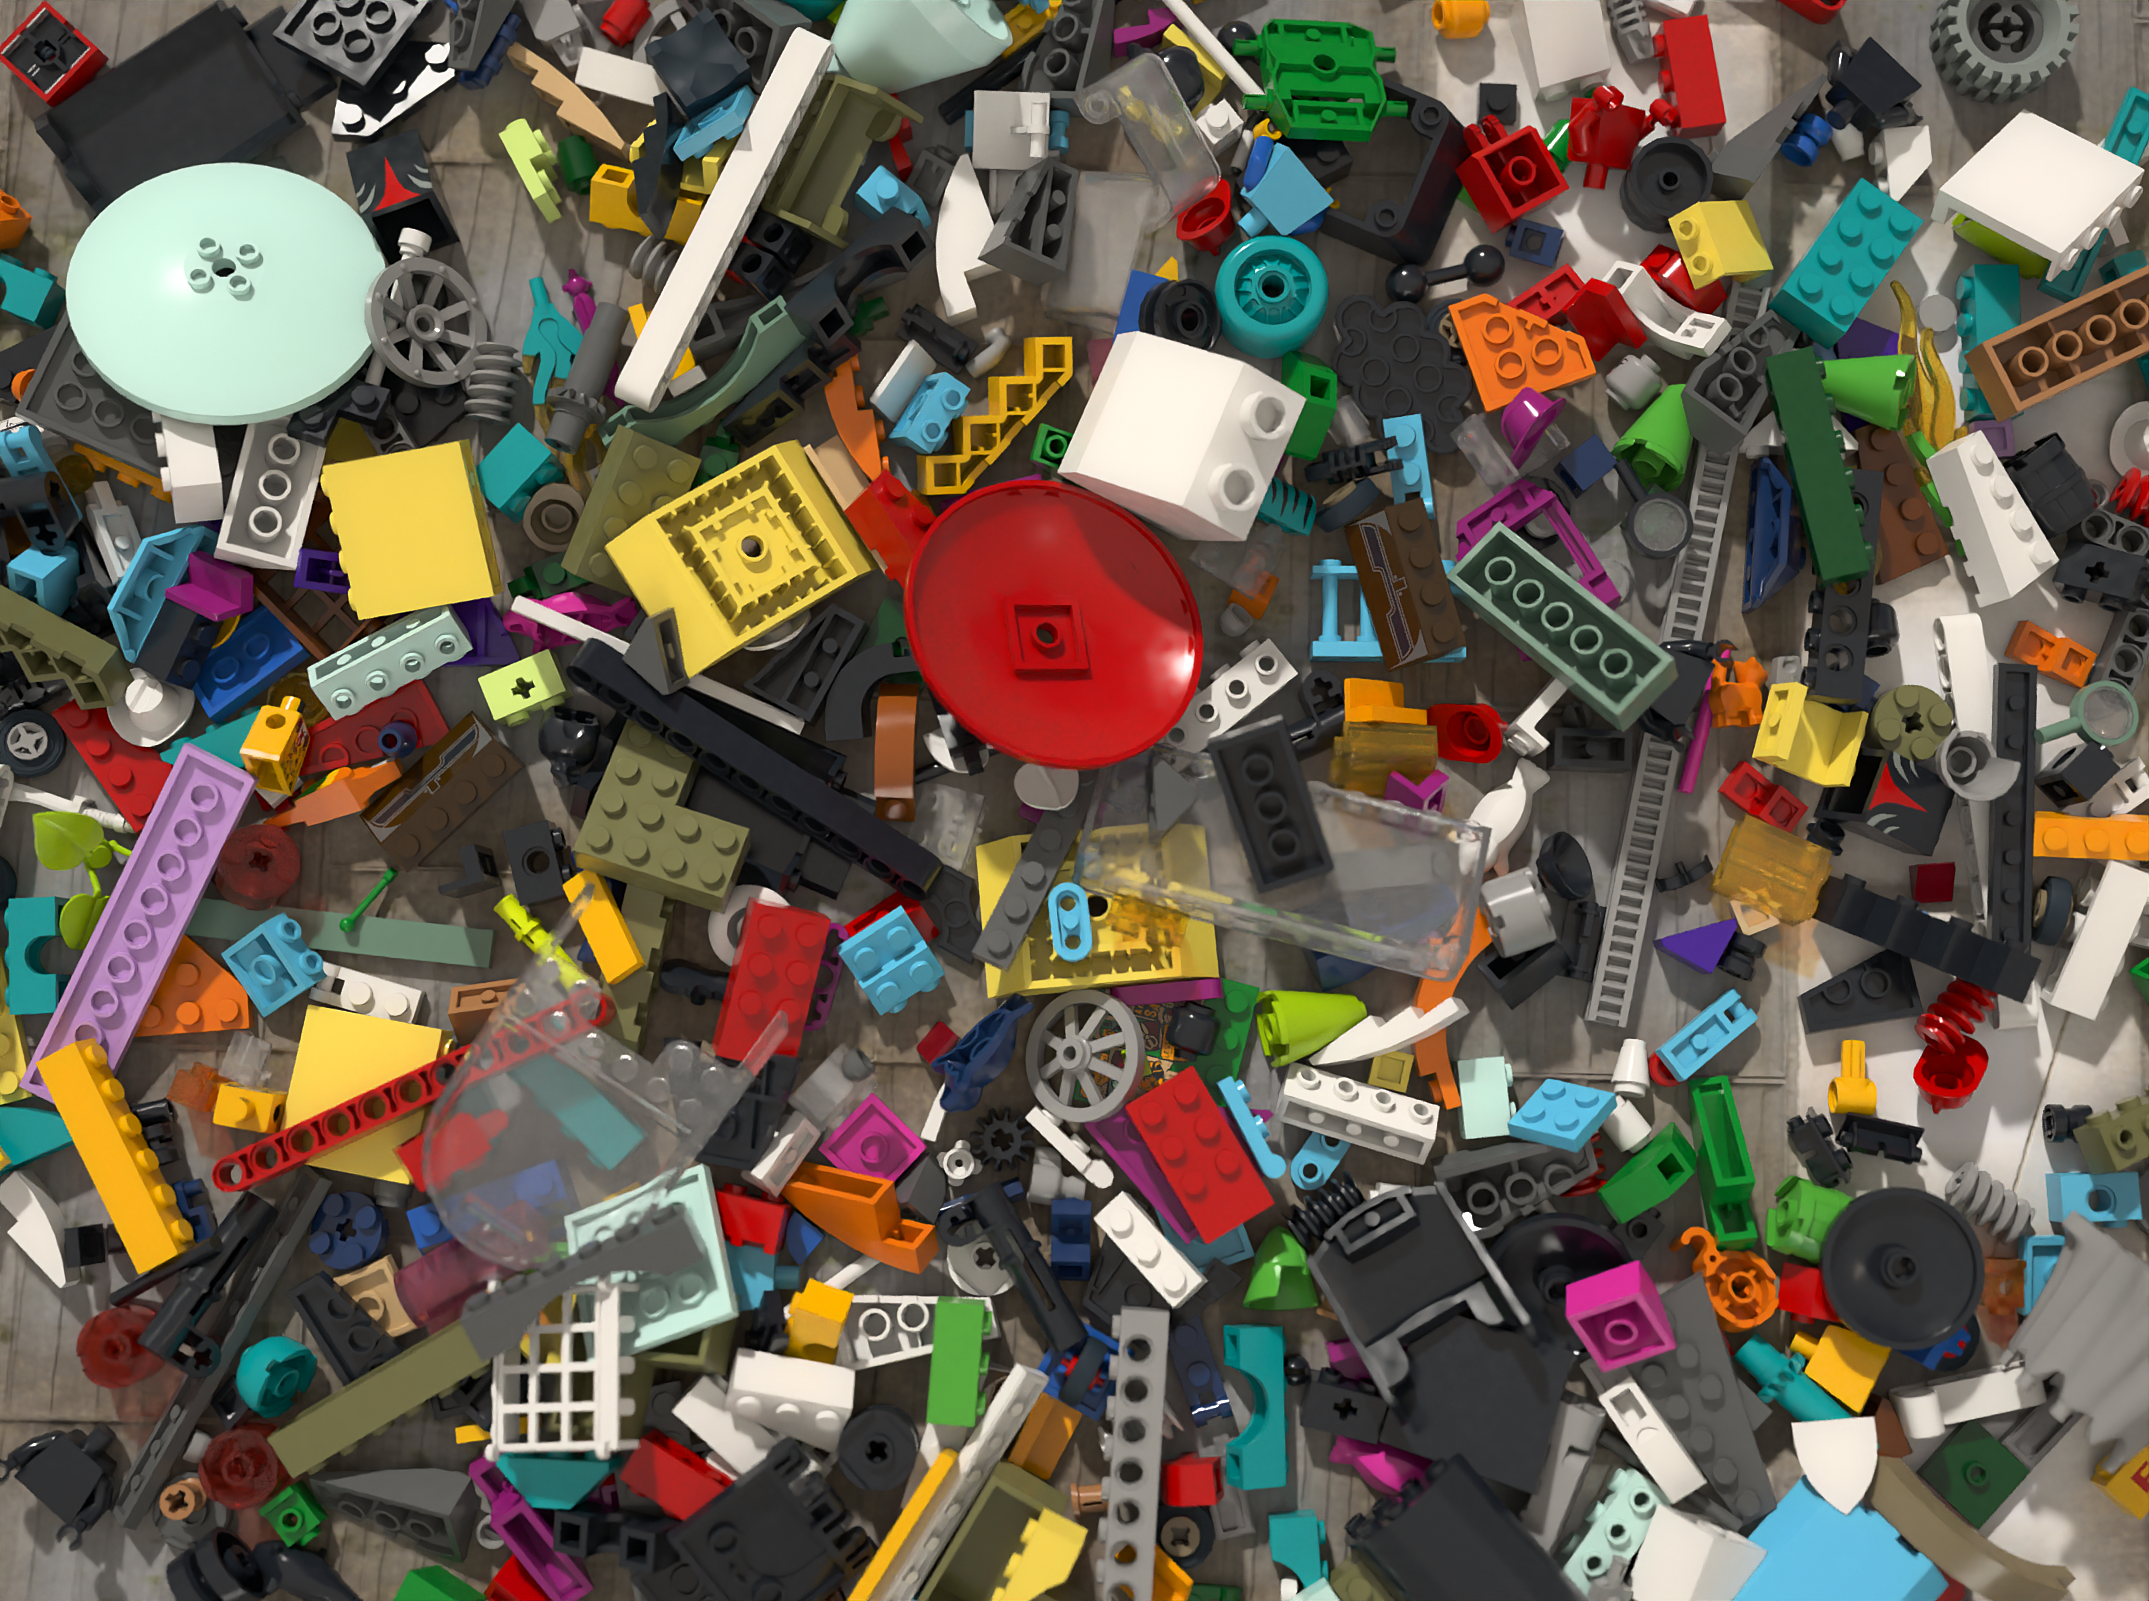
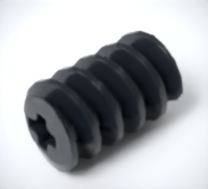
[1280,1171,1366,1252]

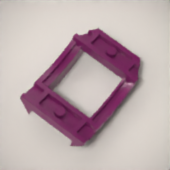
[1455,478,1622,662]

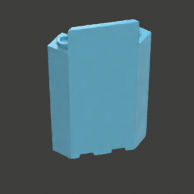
[1732,1474,1949,1601]

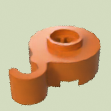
[1669,1226,1779,1333]

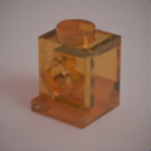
[166,1061,233,1112]
[1978,1257,2027,1315]

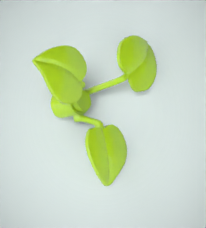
[33,811,132,951]

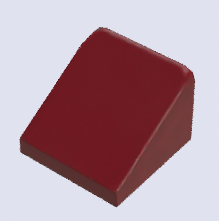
[1909,862,1956,904]
[916,1021,961,1064]

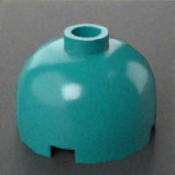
[236,1336,318,1418]

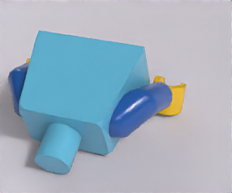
[1237,118,1340,238]

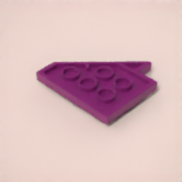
[1084,1101,1274,1245]

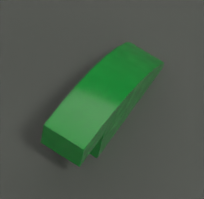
[1688,1075,1758,1252]

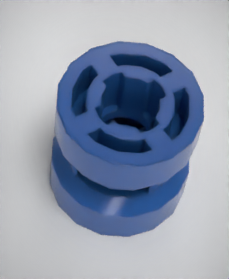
[1780,113,1833,167]

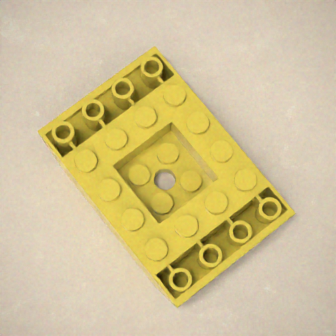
[604,439,879,679]
[976,823,1219,999]

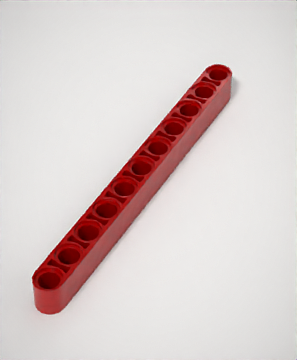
[211,990,616,1193]

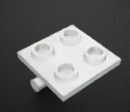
[972,90,1050,170]

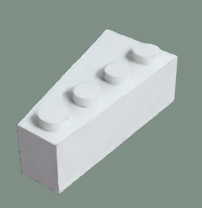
[838,1295,1002,1372]

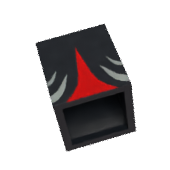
[346,128,460,265]
[1813,748,1955,857]

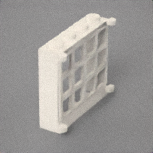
[485,1274,640,1461]

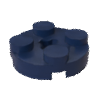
[309,1191,389,1270]

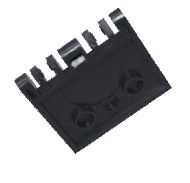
[666,1437,879,1601]

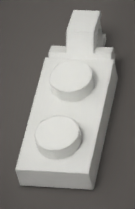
[85,481,142,585]

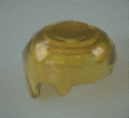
[267,670,328,729]

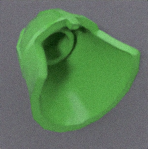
[1243,1225,1318,1311]

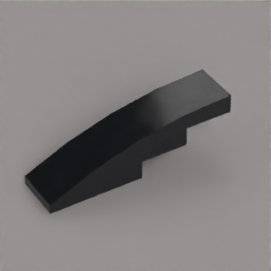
[632,92,685,240]
[722,330,862,448]

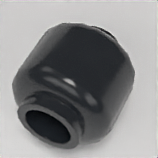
[1866,598,1900,658]
[1165,1001,1221,1062]

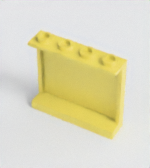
[321,439,504,620]
[274,1004,456,1185]

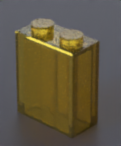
[1329,721,1438,801]
[1708,814,1832,927]

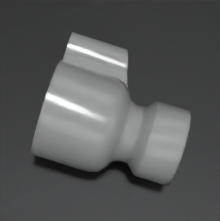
[1027,1145,1086,1206]

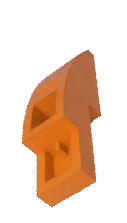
[824,354,891,482]

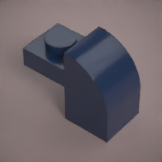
[1051,1197,1091,1281]

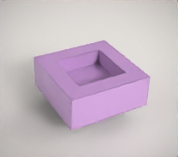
[1969,419,2016,460]

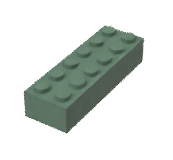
[1446,521,1678,733]

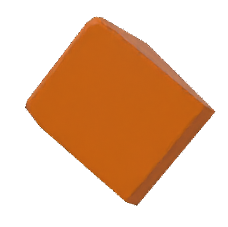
[1227,563,1280,620]

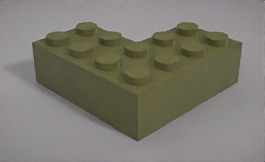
[573,719,751,914]
[546,1293,741,1441]
[917,1457,1096,1601]

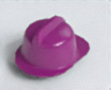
[1501,387,1566,475]

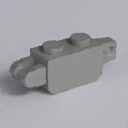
[519,0,588,73]

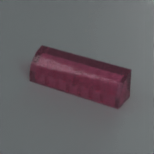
[393,1199,550,1328]

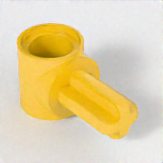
[1828,1040,1877,1116]

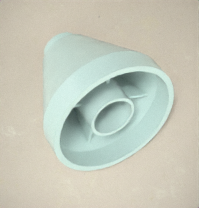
[827,0,1013,95]

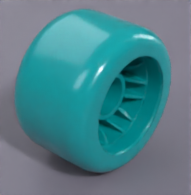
[1214,234,1329,359]

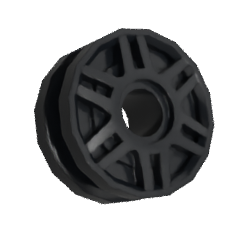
[1138,279,1222,352]

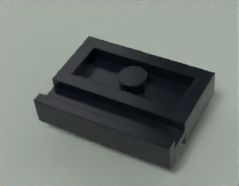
[744,1290,790,1356]

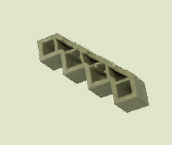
[0,585,134,710]
[586,883,677,1069]

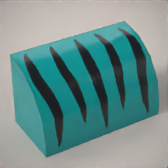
[1256,476,1316,536]

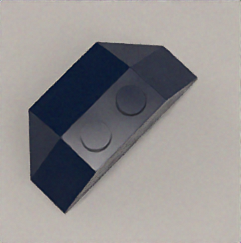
[1741,457,1806,614]

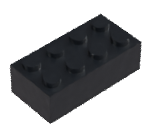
[1206,713,1335,895]

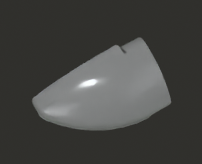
[1481,1388,1608,1557]

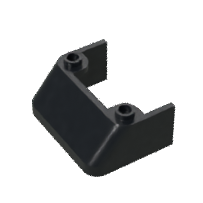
[1321,78,1472,268]

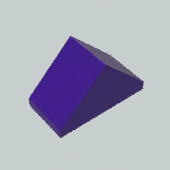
[294,548,351,594]
[1653,918,1738,974]

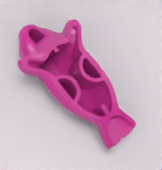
[502,592,638,655]
[1329,1435,1435,1498]

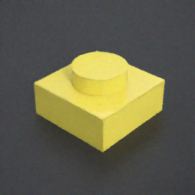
[1366,1051,1414,1093]

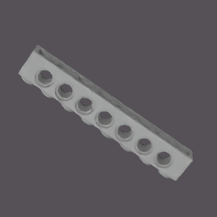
[1094,1306,1169,1601]

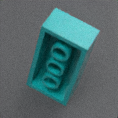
[1767,178,1924,350]

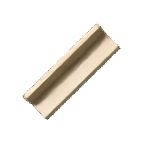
[803,434,890,582]

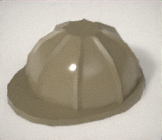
[523,482,585,552]

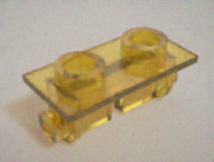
[1105,891,1190,949]

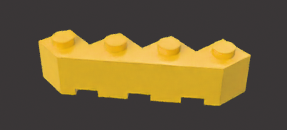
[916,337,1073,495]

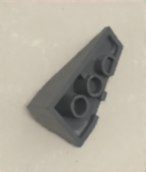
[448,0,516,71]
[1430,1138,1598,1240]

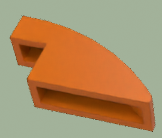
[780,1161,939,1275]

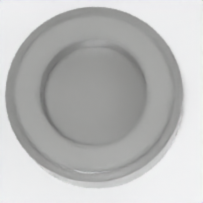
[1915,295,1957,335]

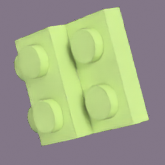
[499,119,562,223]

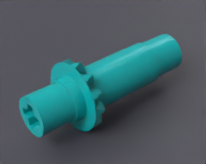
[1733,1332,1880,1450]

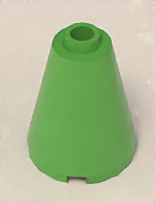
[1822,354,1917,432]
[1611,384,1693,492]

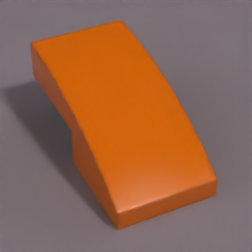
[2004,620,2097,689]

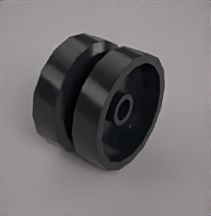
[1619,136,1714,234]
[166,1526,268,1601]

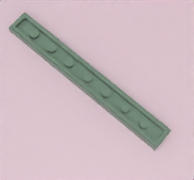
[185,898,497,969]

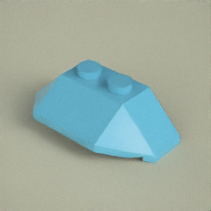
[107,523,219,664]

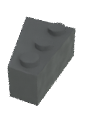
[977,156,1079,287]

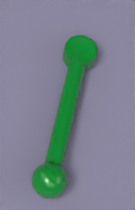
[339,867,399,933]

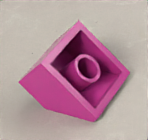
[1566,1260,1676,1373]

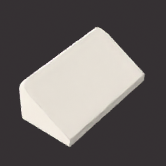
[870,340,936,424]

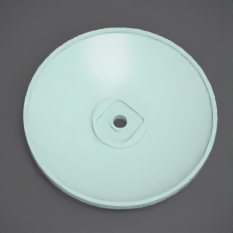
[66,163,388,425]

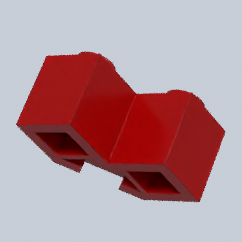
[1776,1262,1851,1331]

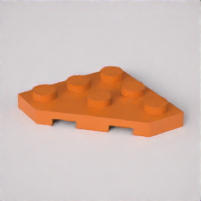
[1448,293,1597,415]
[134,933,254,1037]

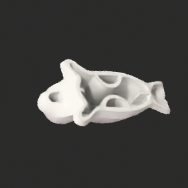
[1446,758,1550,877]

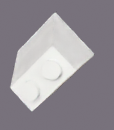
[1508,0,1612,102]
[1627,1504,1767,1601]

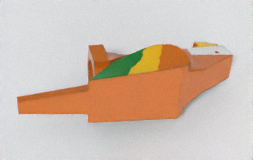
[263,757,403,831]

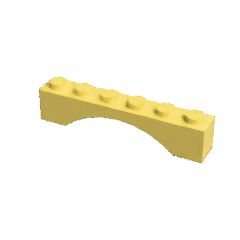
[991,1508,1087,1601]

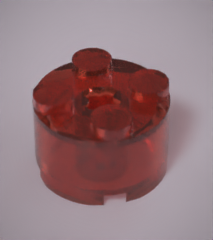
[215,824,301,911]
[76,1304,165,1389]
[199,1422,291,1510]

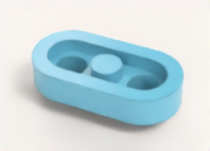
[1048,882,1093,962]
[1289,1131,1351,1190]

